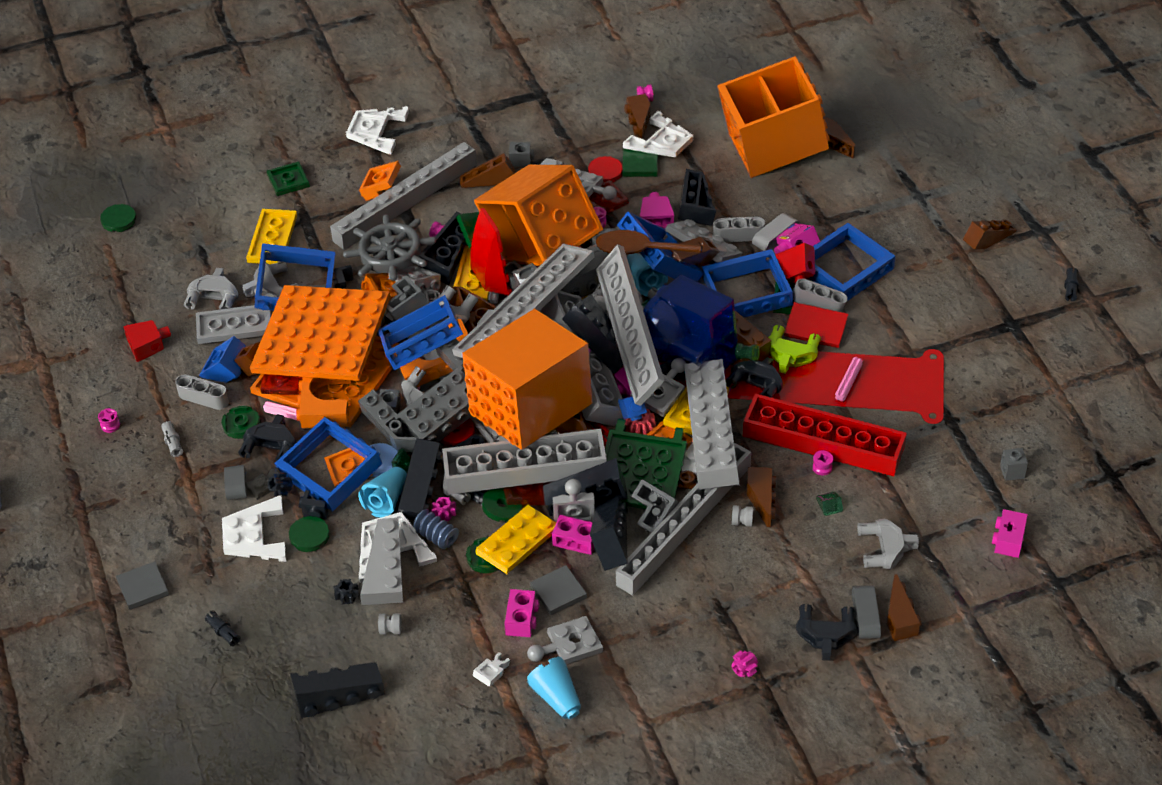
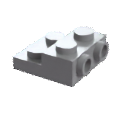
[389,266,441,293]

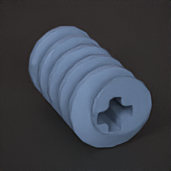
[413,509,459,549]

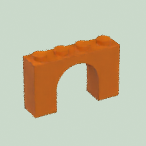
[393,318,468,387]
[296,377,351,428]

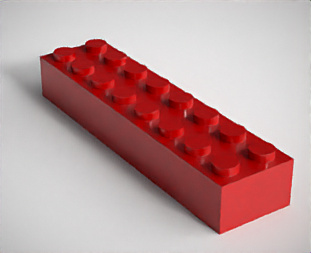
[743,394,907,476]

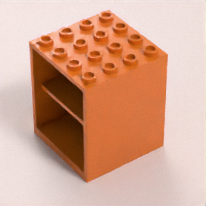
[717,56,830,178]
[474,165,603,266]
[462,308,592,450]

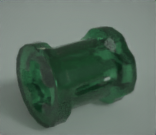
[735,343,760,361]

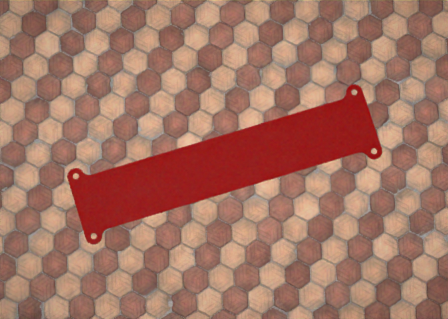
[612,341,944,424]

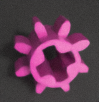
[432,497,456,521]
[732,651,758,678]

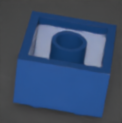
[199,336,246,383]

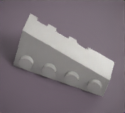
[360,518,403,605]

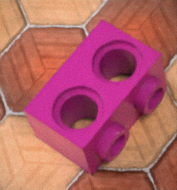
[552,515,595,555]
[505,589,539,637]

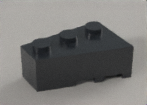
[678,169,716,226]

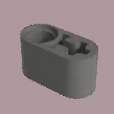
[224,465,247,500]

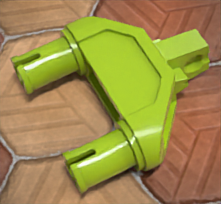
[768,325,821,374]

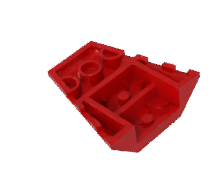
[470,208,512,296]

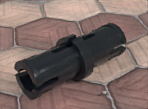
[1064,267,1079,302]
[205,611,241,646]

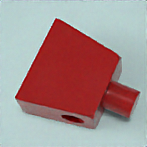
[775,243,815,284]
[123,320,171,362]

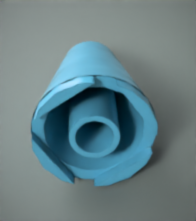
[627,253,668,297]
[358,467,407,518]
[527,657,581,719]

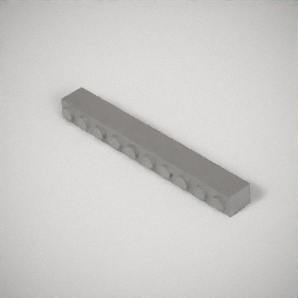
[330,142,477,250]
[616,443,751,596]

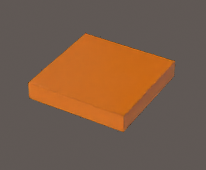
[324,448,373,488]

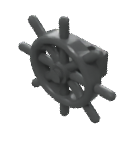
[343,215,437,281]

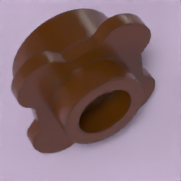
[678,470,697,490]

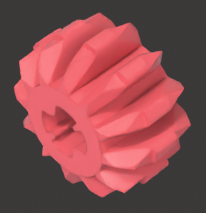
[625,409,656,435]

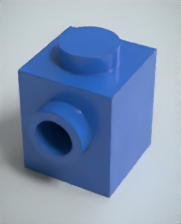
[618,396,647,421]

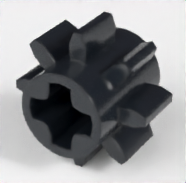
[268,472,293,497]
[334,579,359,605]

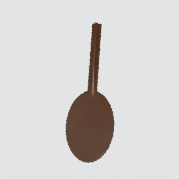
[596,230,703,255]

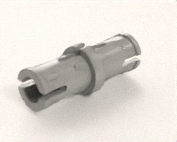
[161,421,183,457]

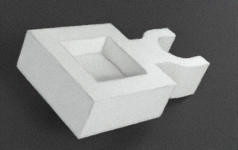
[473,652,510,687]

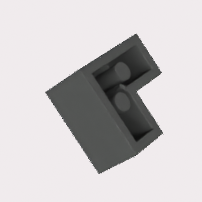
[386,275,429,321]
[631,479,679,533]

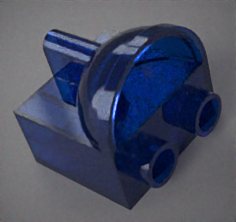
[643,275,739,370]

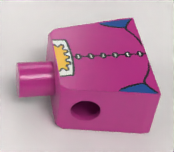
[774,223,820,254]

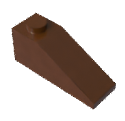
[460,153,515,188]

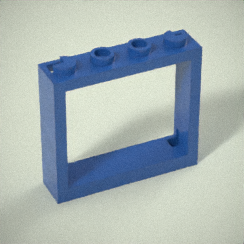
[617,212,704,287]
[808,223,896,301]
[254,243,335,310]
[702,249,793,318]
[378,295,463,370]
[274,417,383,511]

